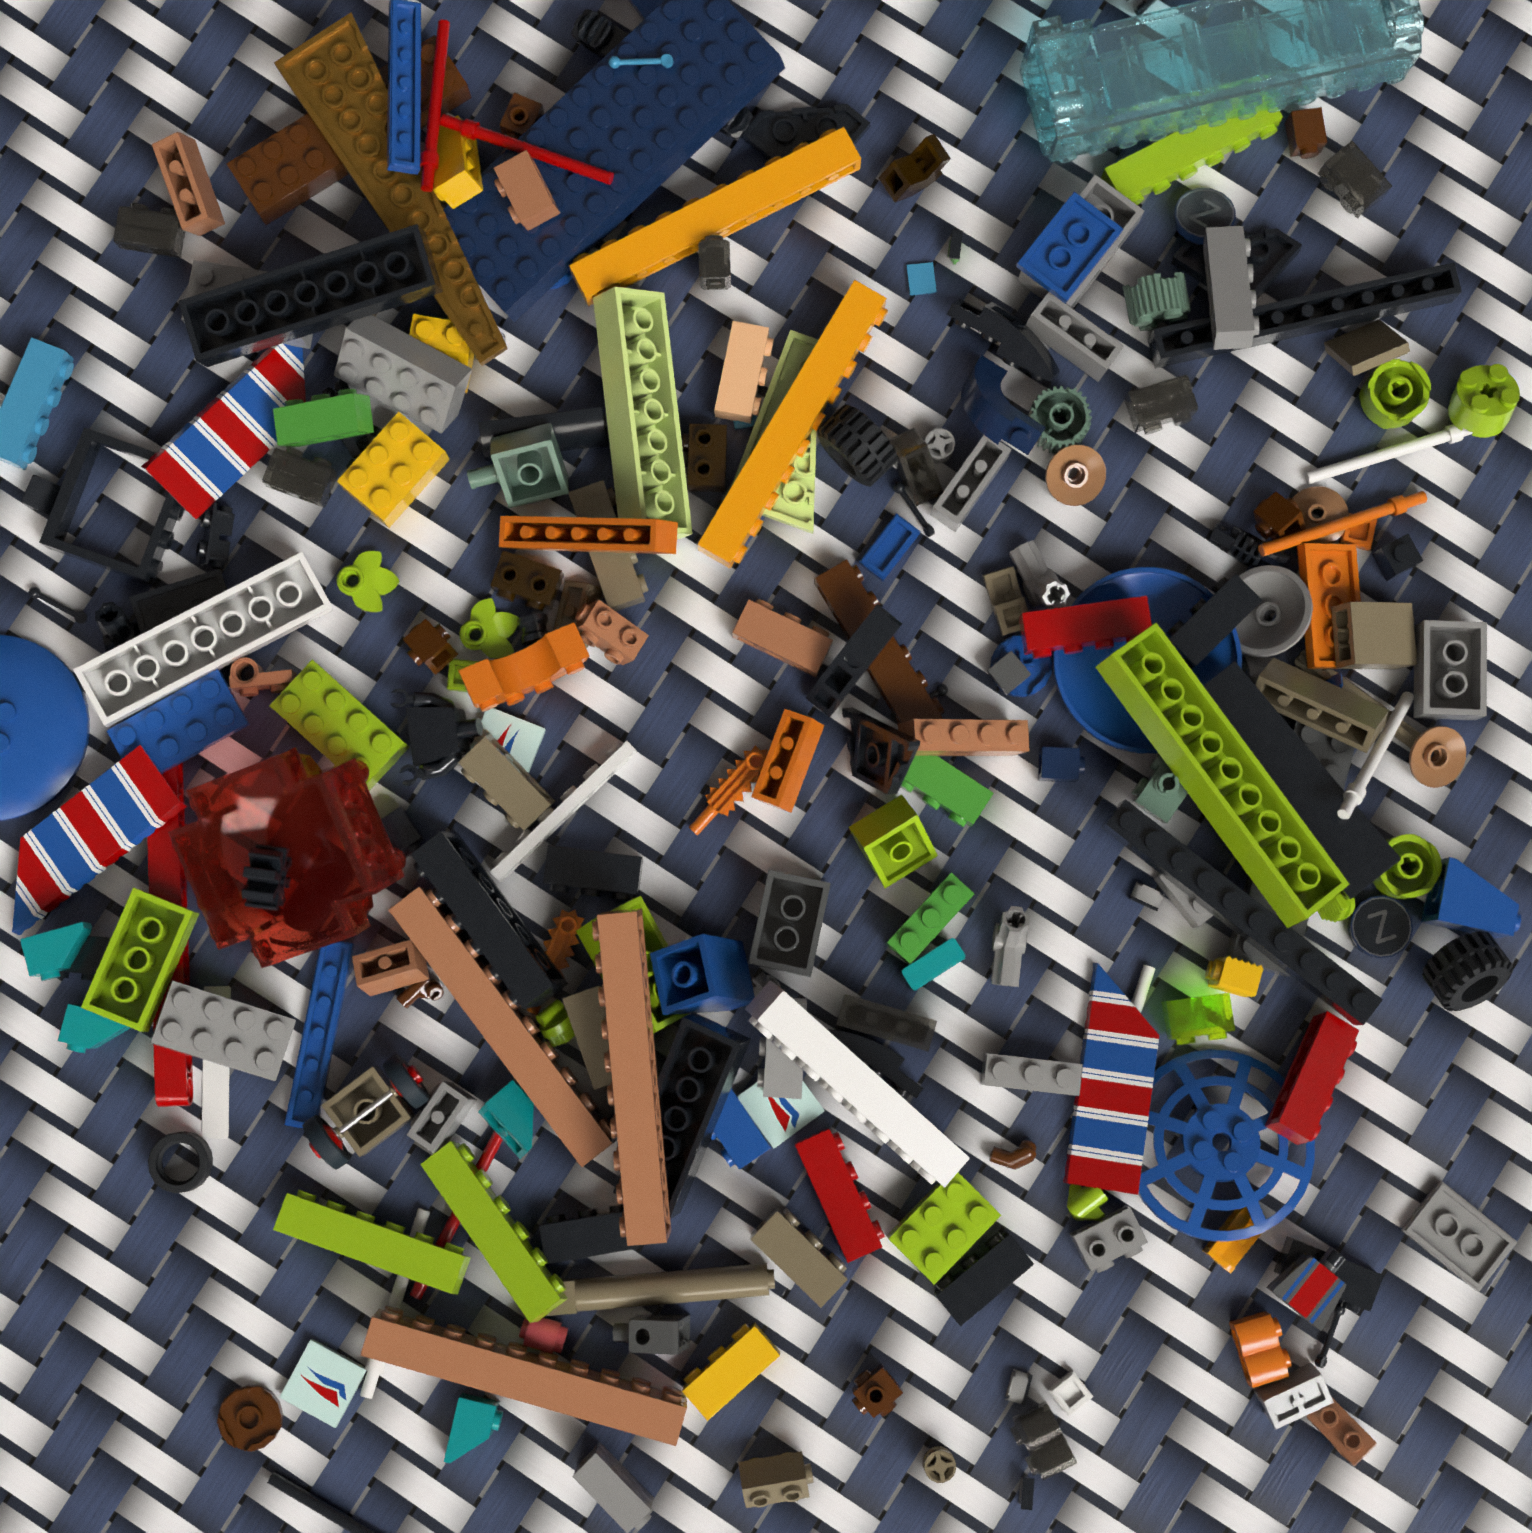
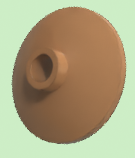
[1045,444,1106,506]
[1292,486,1349,544]
[1409,726,1466,788]

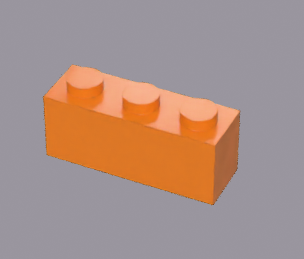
[751,709,824,813]

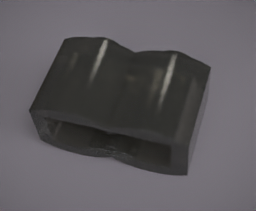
[1010,1401,1077,1481]

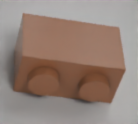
[494,150,560,231]
[352,939,429,996]

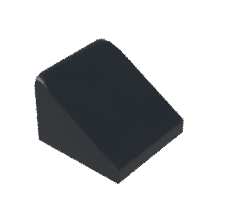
[21,475,61,516]

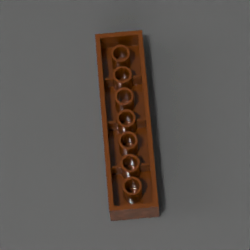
[226,35,472,225]

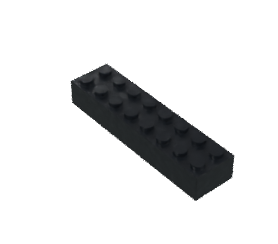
[179,224,443,367]

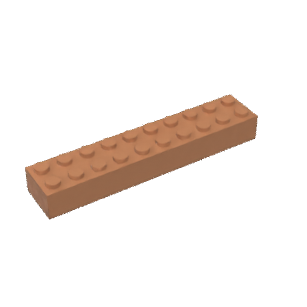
[389,887,616,1167]
[592,908,671,1246]
[360,1306,687,1446]

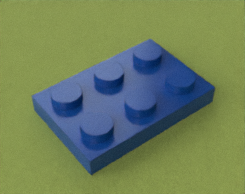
[1016,192,1124,304]

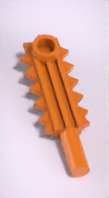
[689,745,768,836]
[526,909,585,1015]

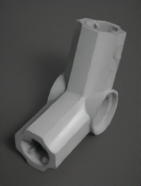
[1009,540,1070,608]
[991,906,1030,987]

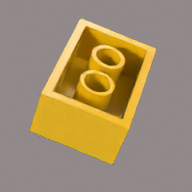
[337,411,450,528]

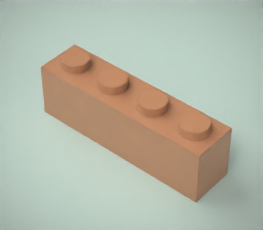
[898,719,1030,756]

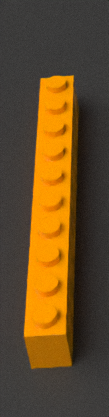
[569,127,861,306]
[697,280,888,569]

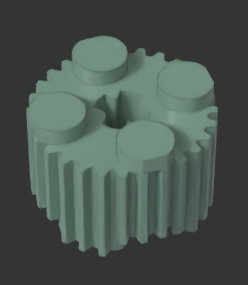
[1123,272,1191,331]
[1028,386,1092,454]

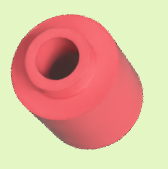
[519,1317,569,1354]

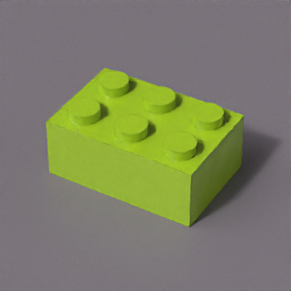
[886,1173,1001,1285]

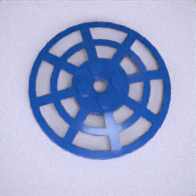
[1138,1049,1315,1242]

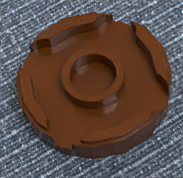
[217,1385,283,1452]

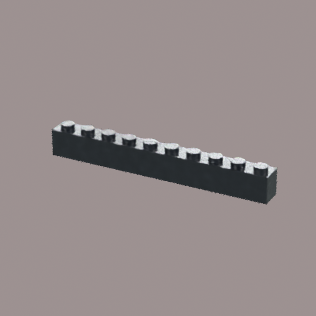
[1148,262,1462,369]
[1101,799,1383,1025]

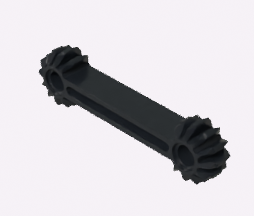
[571,9,753,139]

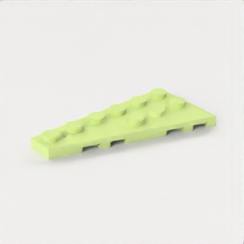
[731,330,818,534]

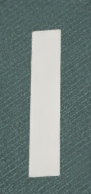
[202,986,231,1139]

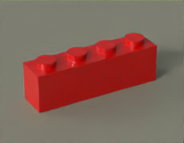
[1019,596,1152,659]
[1265,1011,1359,1145]
[794,1128,885,1263]

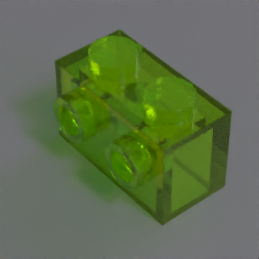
[1161,993,1235,1045]

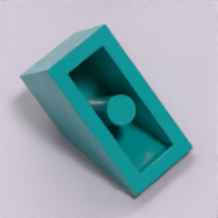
[20,922,92,981]
[58,1004,130,1053]
[478,1080,534,1159]
[444,1393,503,1463]

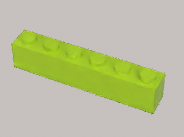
[1101,86,1283,205]
[420,1141,568,1323]
[273,1190,471,1294]

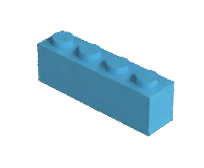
[0,337,74,470]

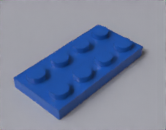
[107,669,250,774]

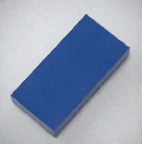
[859,513,921,582]

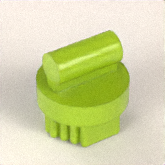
[1318,893,1355,922]
[536,999,575,1047]

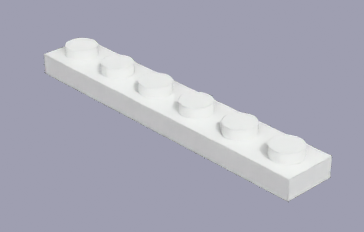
[490,741,637,882]

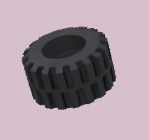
[817,404,898,487]
[1422,931,1513,1011]

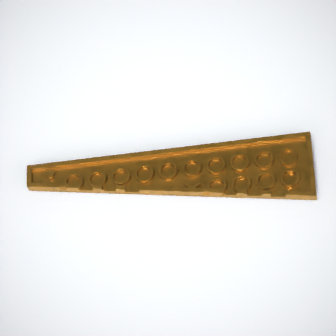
[274,12,508,366]

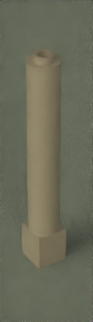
[546,1263,775,1316]

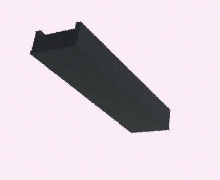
[1204,661,1401,900]

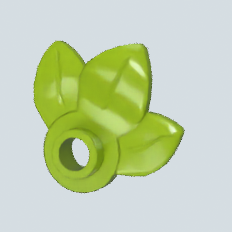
[336,551,400,613]
[459,598,519,659]

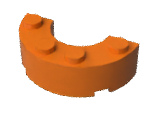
[458,622,590,712]

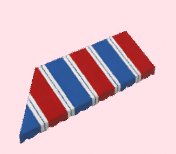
[141,343,306,520]
[12,745,187,935]
[1063,963,1160,1195]

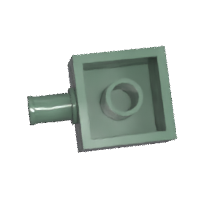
[467,423,569,509]
[1132,753,1188,823]

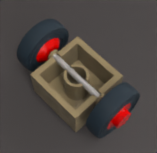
[302,1054,430,1170]

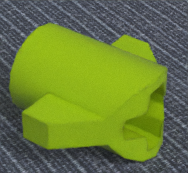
[1067,1184,1108,1221]

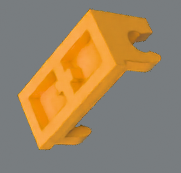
[1202,1207,1262,1274]

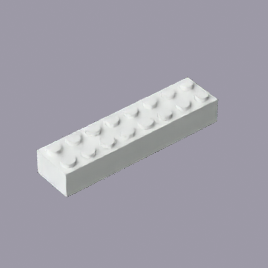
[73,552,333,728]
[745,980,970,1188]

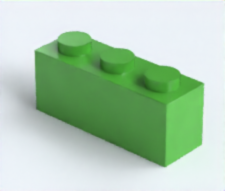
[273,389,374,448]
[900,756,994,827]
[885,873,974,965]

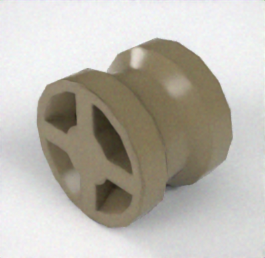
[923,1446,956,1483]

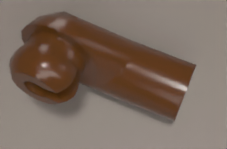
[396,979,444,1009]
[989,1140,1037,1170]

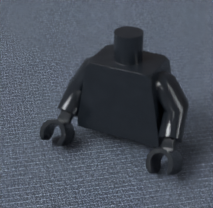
[391,688,483,786]

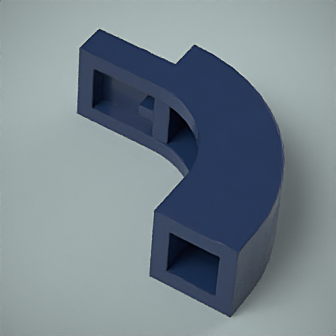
[961,355,1046,455]

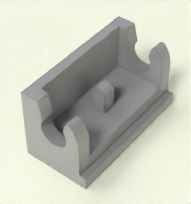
[1253,1363,1334,1430]

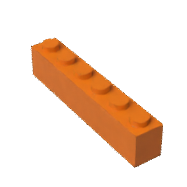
[499,516,678,554]

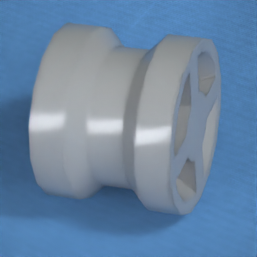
[923,428,955,464]

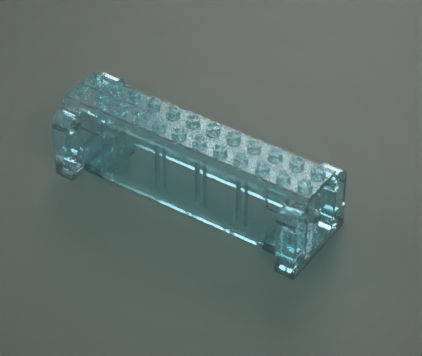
[1020,0,1424,163]

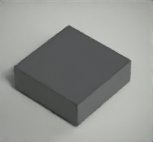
[987,651,1031,695]

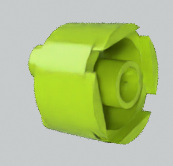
[1359,359,1431,429]
[1448,364,1520,438]
[1373,834,1442,899]

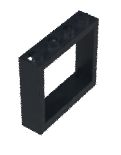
[39,427,185,585]

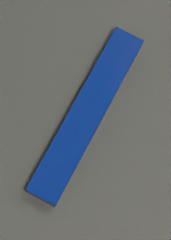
[387,0,421,175]
[284,938,354,1128]

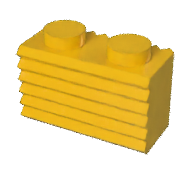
[1205,956,1263,997]

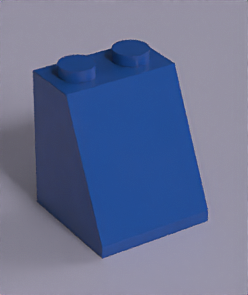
[1421,857,1521,938]
[650,934,755,1015]

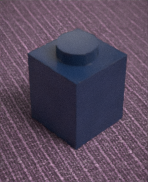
[1038,747,1085,783]

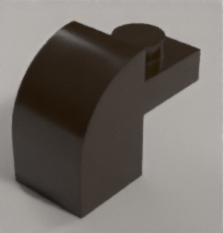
[879,134,951,203]

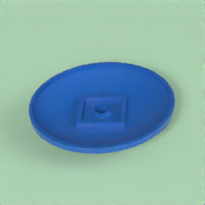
[1053,567,1242,754]
[0,635,90,821]

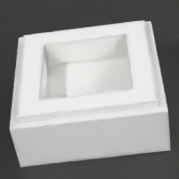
[1047,1370,1093,1417]

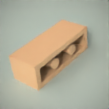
[714,321,774,424]

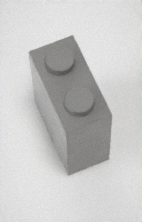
[572,1442,654,1533]

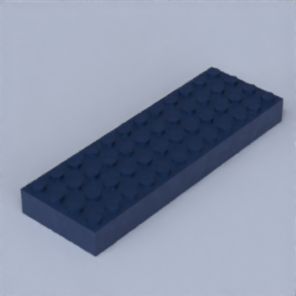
[443,0,785,322]

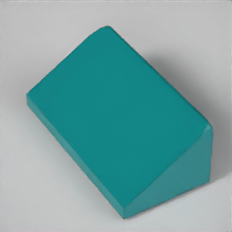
[901,938,966,991]

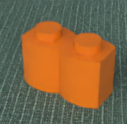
[1229,1311,1292,1388]

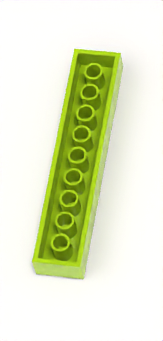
[1095,623,1350,928]

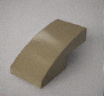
[982,566,1028,636]

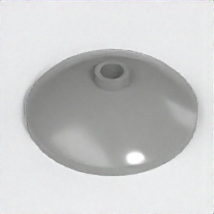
[1235,565,1313,657]

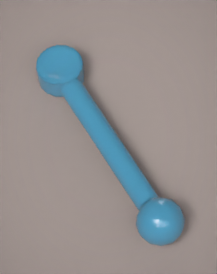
[608,54,674,69]

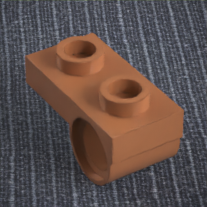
[229,657,297,697]
[1307,1398,1377,1467]

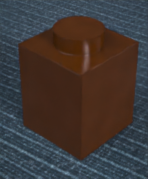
[1285,107,1327,159]

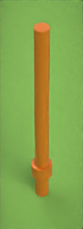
[1258,491,1427,557]

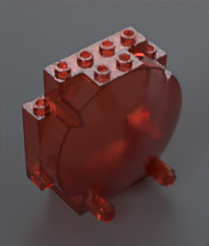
[168,747,406,968]

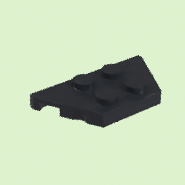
[842,707,920,794]

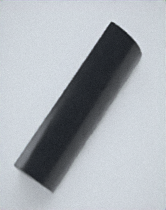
[478,407,608,461]

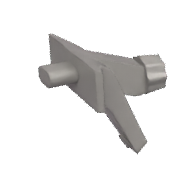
[1242,652,1272,685]

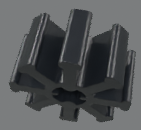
[242,843,292,911]

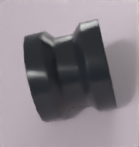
[517,613,550,645]

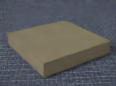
[1324,319,1410,376]

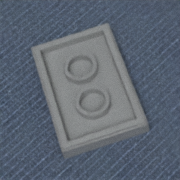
[1401,1180,1517,1292]

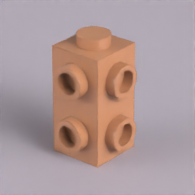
[575,599,649,665]

